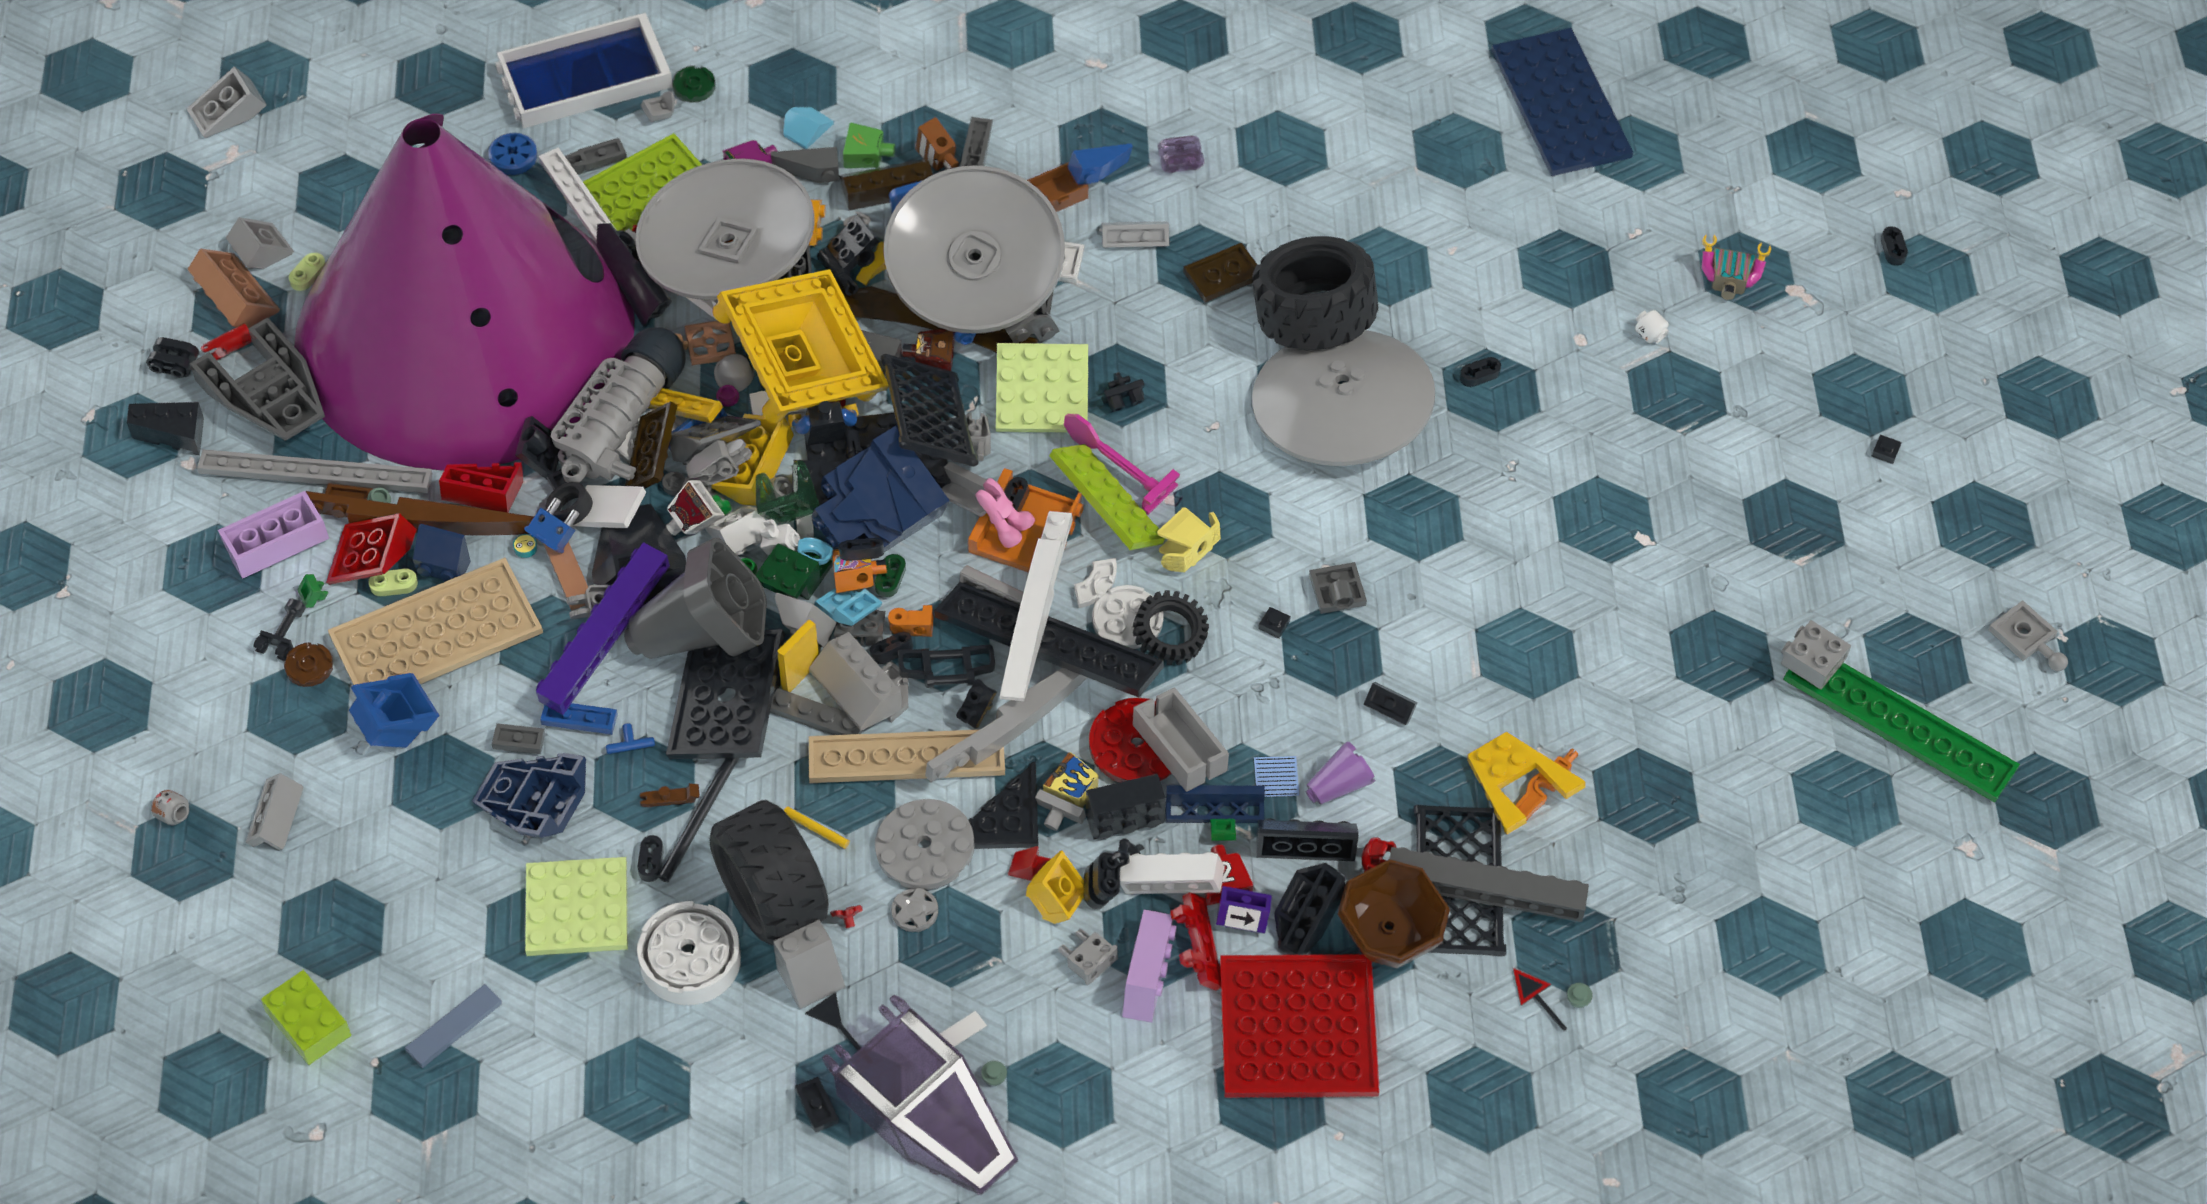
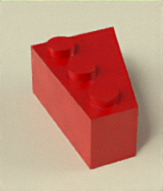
[439,462,523,513]

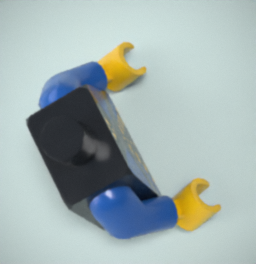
[788,401,859,446]

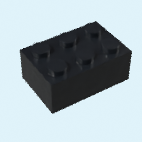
[1086,774,1166,840]

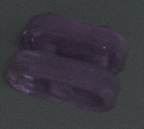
[1157,136,1205,173]

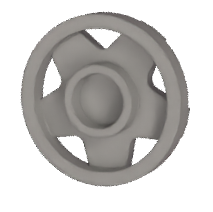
[891,888,938,932]

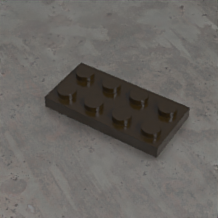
[625,401,677,489]

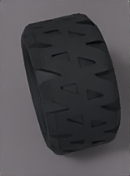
[1252,236,1379,350]
[709,800,829,946]

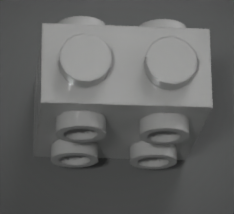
[1781,620,1851,689]

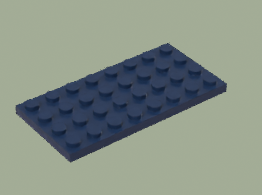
[1491,28,1633,177]

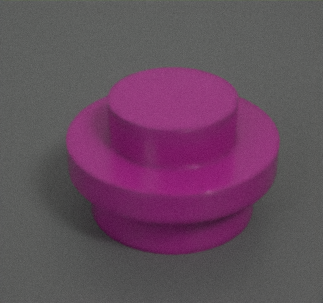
[716,385,739,407]

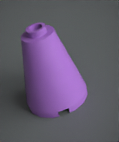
[1305,741,1376,805]

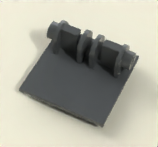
[834,609,886,646]

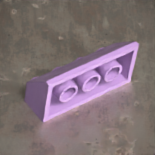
[218,491,329,579]

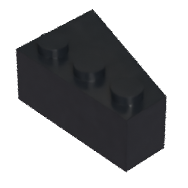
[127,402,204,456]

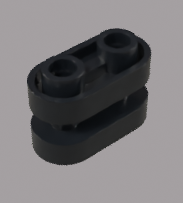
[146,337,199,378]
[1084,852,1120,909]

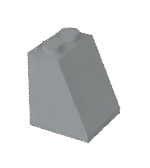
[774,920,845,1009]

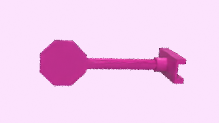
[1064,414,1180,515]

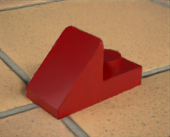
[1008,846,1051,881]

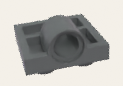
[1309,562,1367,614]

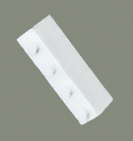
[1120,852,1225,894]

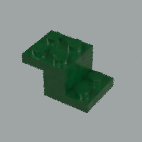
[755,543,833,600]

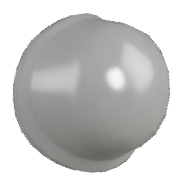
[714,354,754,392]

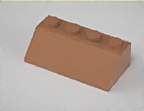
[187,248,280,328]

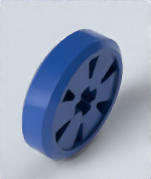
[488,133,538,175]

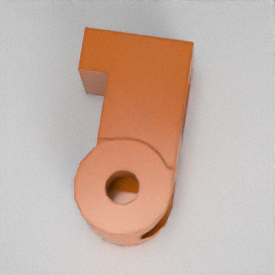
[888,605,934,637]

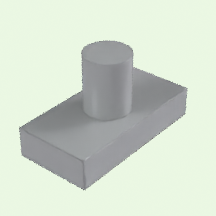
[1035,789,1086,831]

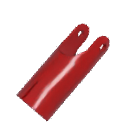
[201,323,252,360]

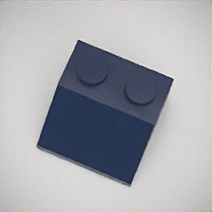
[413,524,471,582]

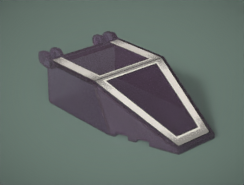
[822,995,1018,1195]

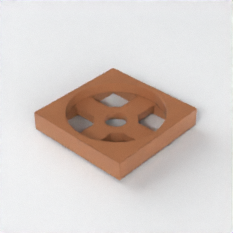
[684,321,736,366]

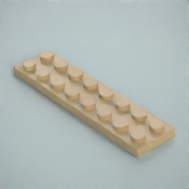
[809,730,1005,783]

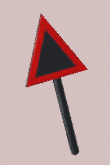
[1513,968,1567,1031]

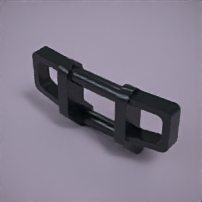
[897,644,996,688]

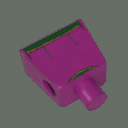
[723,140,777,164]

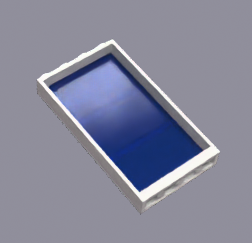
[495,13,673,128]

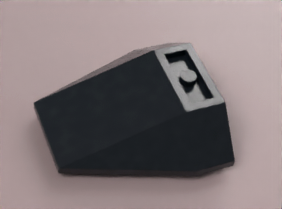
[592,504,686,585]

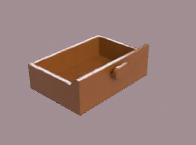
[1027,162,1088,212]

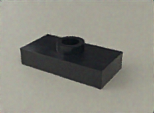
[1363,682,1418,725]
[795,1076,839,1133]

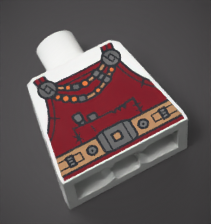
[666,480,725,535]

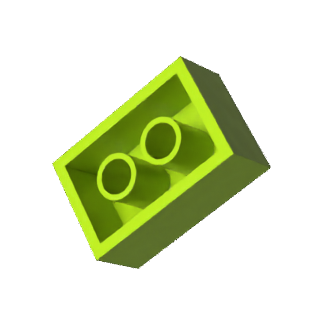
[261,969,352,1065]

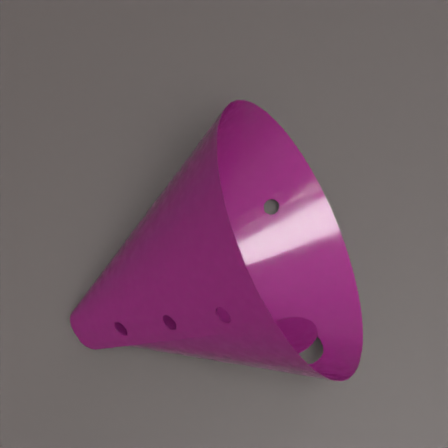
[294,114,634,471]

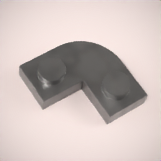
[1005,312,1060,343]

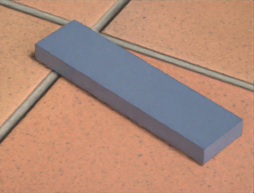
[405,984,502,1068]

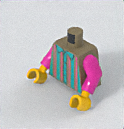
[1702,235,1771,300]

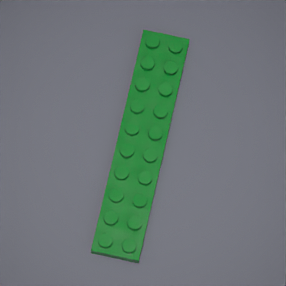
[1783,663,2020,803]

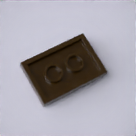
[1183,242,1258,303]

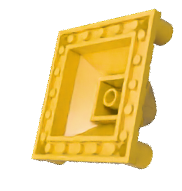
[712,269,889,423]

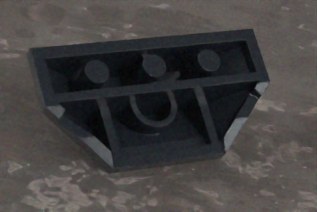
[1274,862,1346,955]

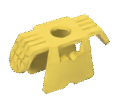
[1157,508,1221,572]

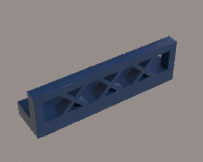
[1166,785,1265,823]

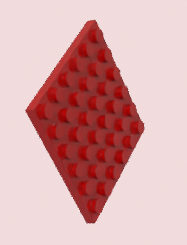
[1220,955,1380,1098]

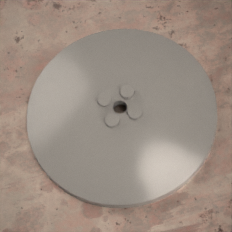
[884,166,1065,333]

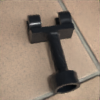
[253,598,306,661]

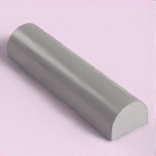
[959,565,1050,612]

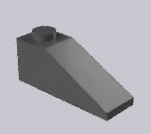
[771,147,839,183]

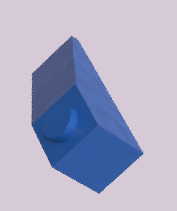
[1068,144,1133,185]

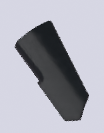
[596,223,672,327]

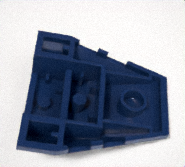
[472,753,586,838]

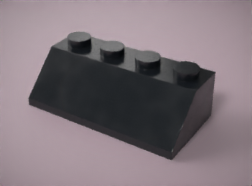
[1256,818,1359,862]

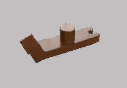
[640,783,700,807]

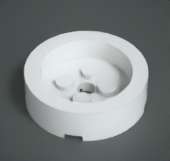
[637,901,741,1005]

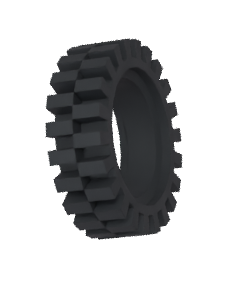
[1132,590,1209,665]

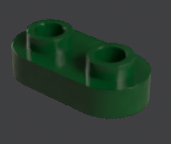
[875,554,906,597]

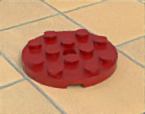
[1089,698,1172,782]

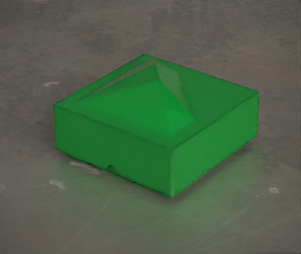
[1210,819,1236,841]

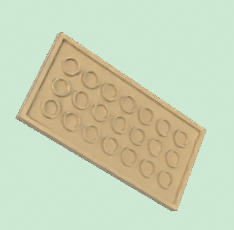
[328,558,543,685]

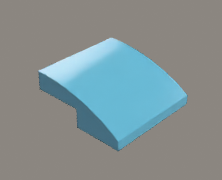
[814,588,883,626]

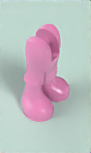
[975,478,1035,548]

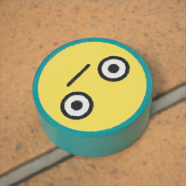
[513,534,537,558]

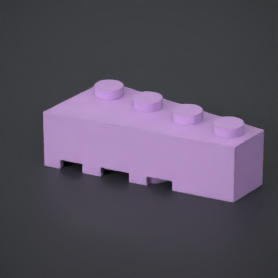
[1122,910,1177,1023]

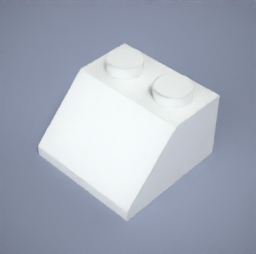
[706,505,766,555]

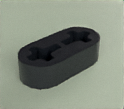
[1881,226,1908,266]
[1460,357,1501,387]
[1004,477,1030,519]
[839,538,884,561]
[869,632,914,664]
[637,835,664,882]

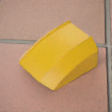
[1026,850,1084,924]

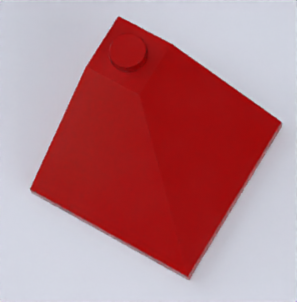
[326,513,417,585]

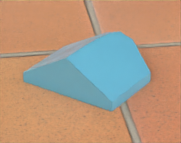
[783,107,834,149]

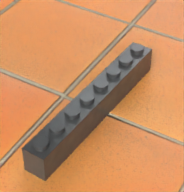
[1389,847,1589,922]

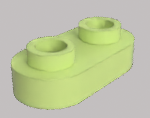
[289,253,325,291]
[369,569,418,596]

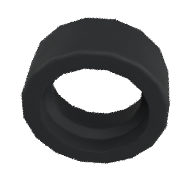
[545,482,593,525]

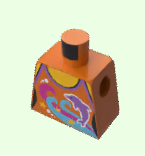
[833,549,887,593]

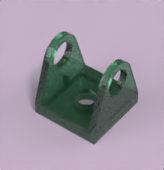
[756,460,819,525]

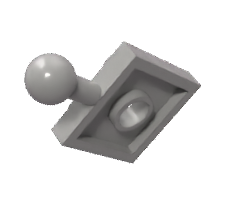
[1988,600,2068,671]

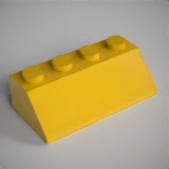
[711,414,794,506]

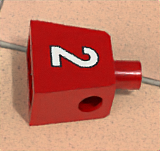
[1205,845,1254,905]

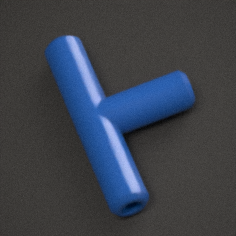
[606,723,655,754]

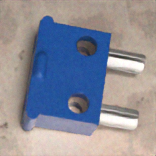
[524,498,579,554]

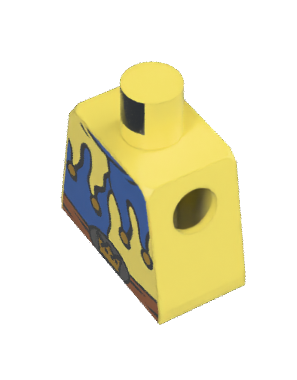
[1043,752,1099,808]

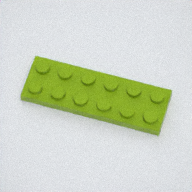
[1049,444,1165,550]

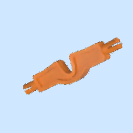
[1515,749,1578,820]

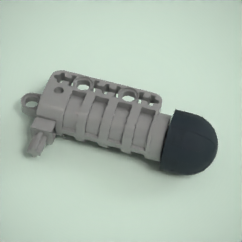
[551,327,686,483]

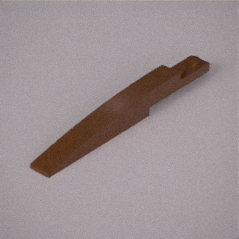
[306,491,535,535]

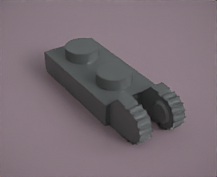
[565,138,627,175]

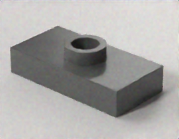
[492,723,546,754]

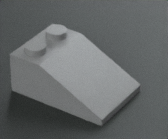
[187,67,266,138]

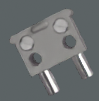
[1058,928,1118,985]

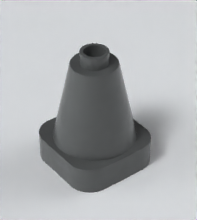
[624,538,767,659]

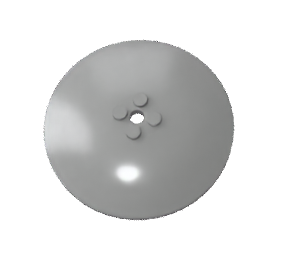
[635,159,814,300]
[1252,330,1435,466]

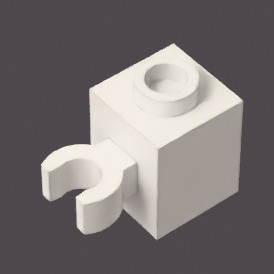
[760,519,800,556]

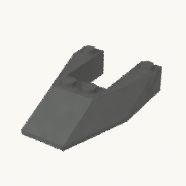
[190,317,325,441]

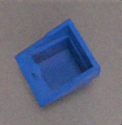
[349,673,440,748]

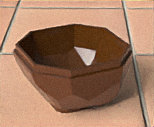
[1338,859,1450,968]

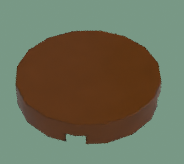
[284,642,333,687]

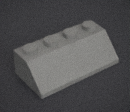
[809,632,902,731]

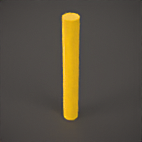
[784,806,850,849]

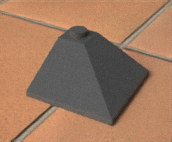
[669,416,761,465]

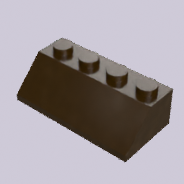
[839,159,933,211]

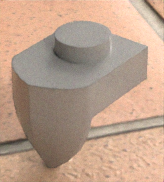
[641,91,675,122]

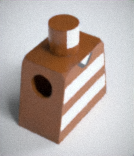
[915,117,959,170]

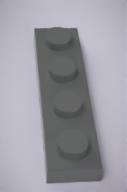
[770,688,863,735]

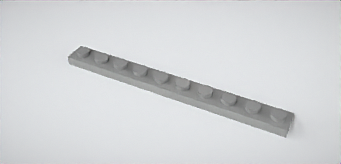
[197,449,433,493]

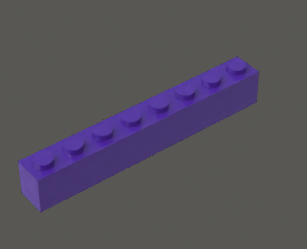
[536,542,670,715]

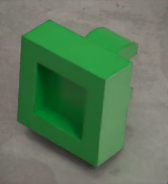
[297,574,328,608]

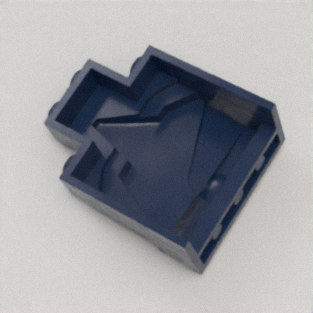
[811,426,950,552]

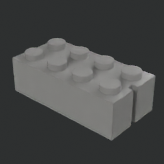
[1133,687,1229,792]

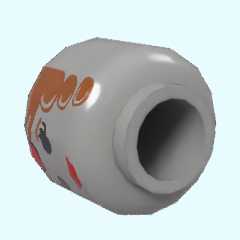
[151,790,189,825]

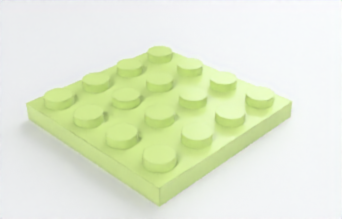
[996,343,1088,433]
[525,857,628,956]

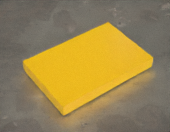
[777,620,819,692]

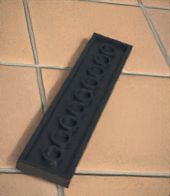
[934,582,1164,698]

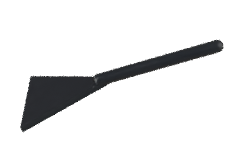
[805,992,873,1065]

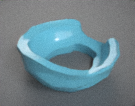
[797,538,833,565]

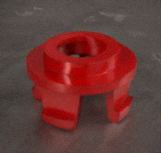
[1361,837,1397,872]

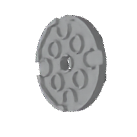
[875,799,975,890]

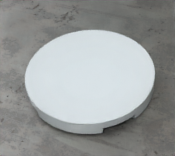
[1092,585,1163,649]

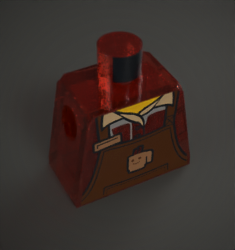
[903,329,955,371]

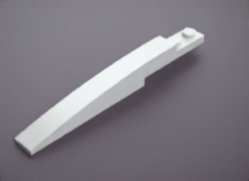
[1000,511,1073,701]

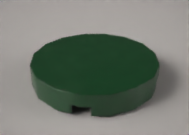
[673,65,716,103]

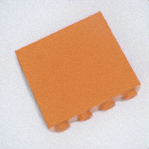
[968,468,1084,573]

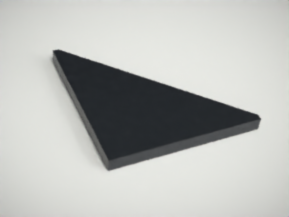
[968,761,1038,849]

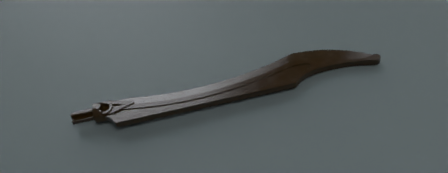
[839,286,1038,353]

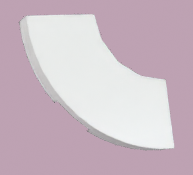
[1074,558,1117,608]

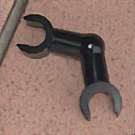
[1112,838,1145,868]

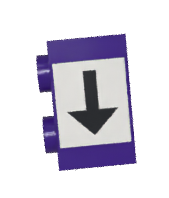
[1216,886,1272,934]

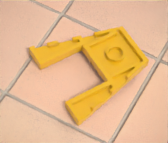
[1467,732,1585,835]

